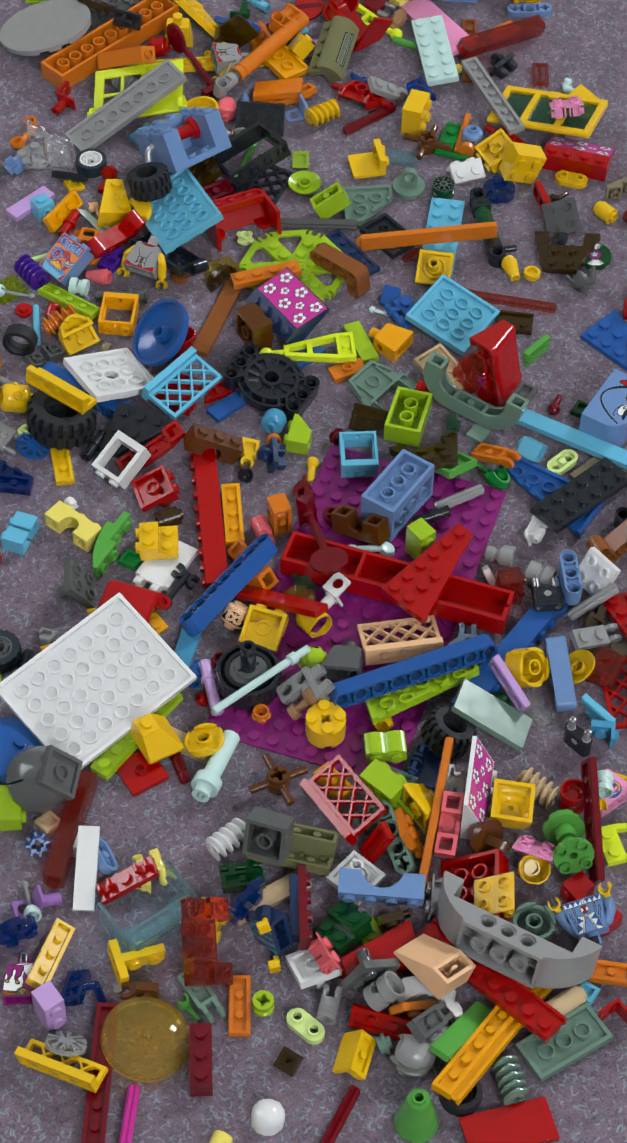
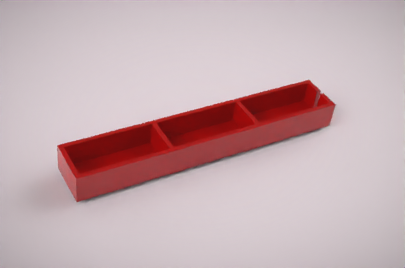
[281,531,515,635]

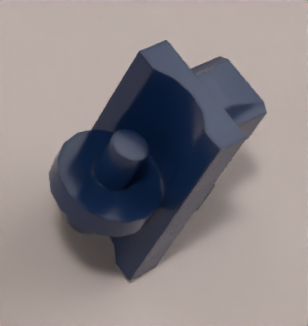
[256,437,287,473]

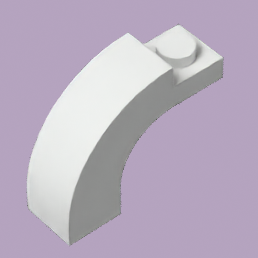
[391,976,463,1024]

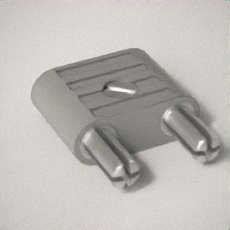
[0,421,27,456]

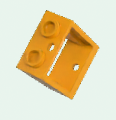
[98,292,140,336]

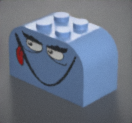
[579,369,627,447]

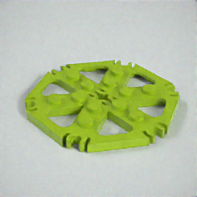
[239,229,344,303]

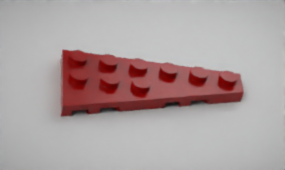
[380,523,473,625]

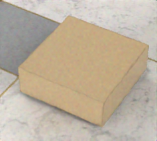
[34,810,63,836]

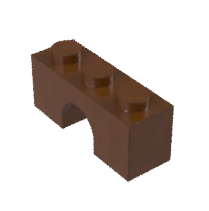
[183,423,244,465]
[331,504,390,546]

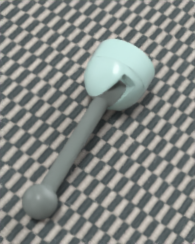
[0,284,35,300]
[21,881,42,924]

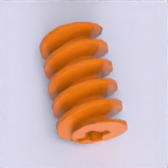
[41,304,76,339]

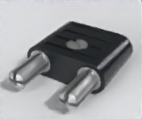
[531,577,564,612]
[563,716,593,757]

